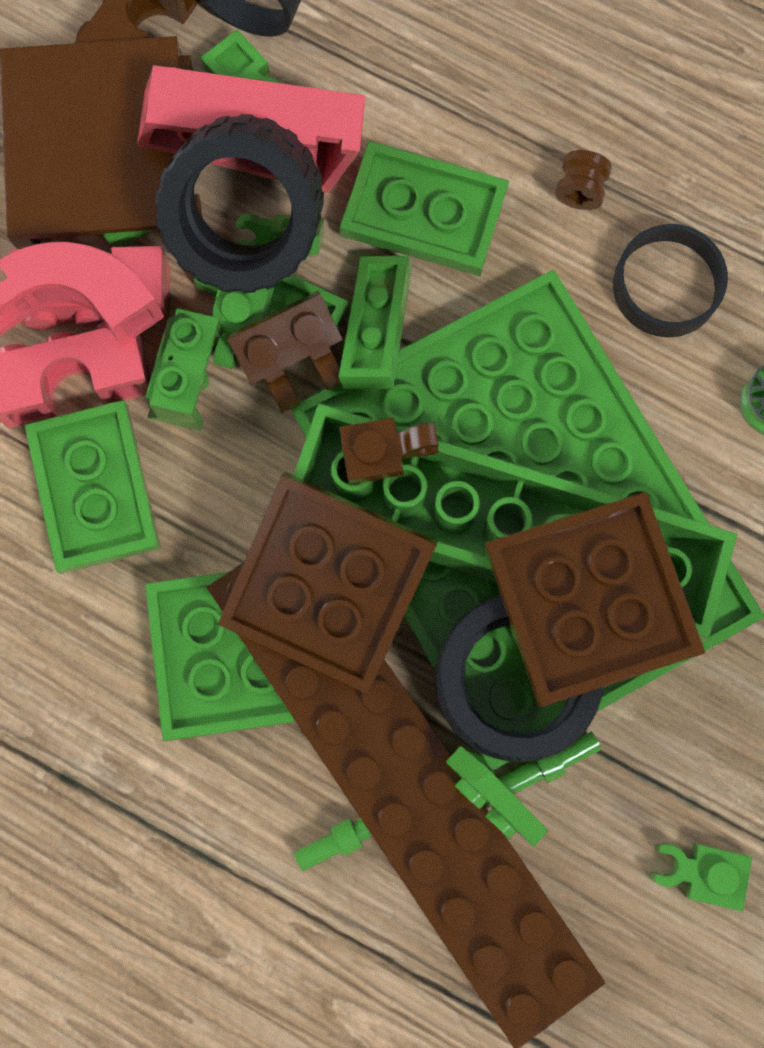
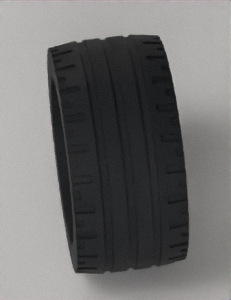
[435,596,603,762]

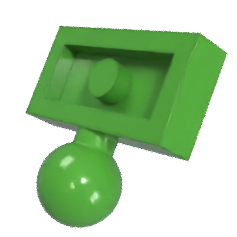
[446,746,548,847]

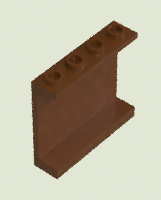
[0,36,202,249]

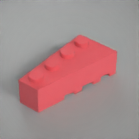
[137,65,366,193]

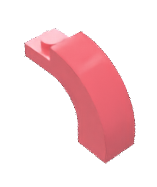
[0,242,164,346]

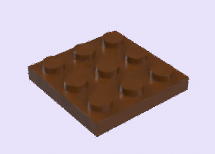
[217,472,438,694]
[484,492,706,708]

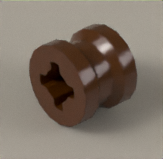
[555,150,612,210]

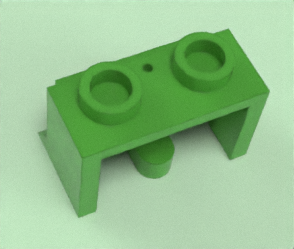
[145,309,223,431]

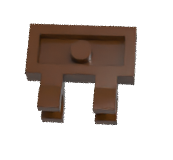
[227,291,342,413]

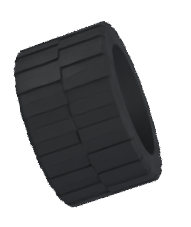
[155,114,324,294]

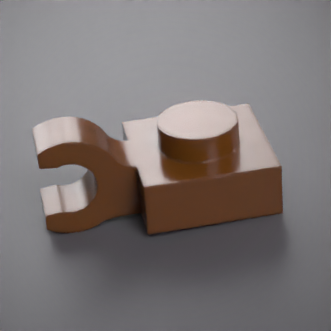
[339,417,439,485]

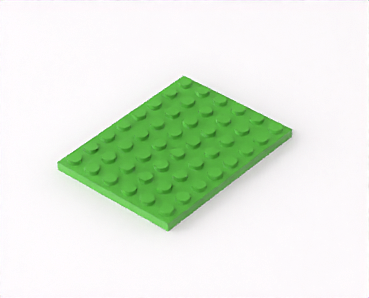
[291,269,764,771]

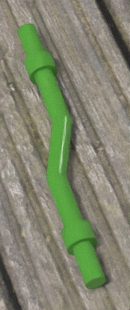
[294,731,601,871]

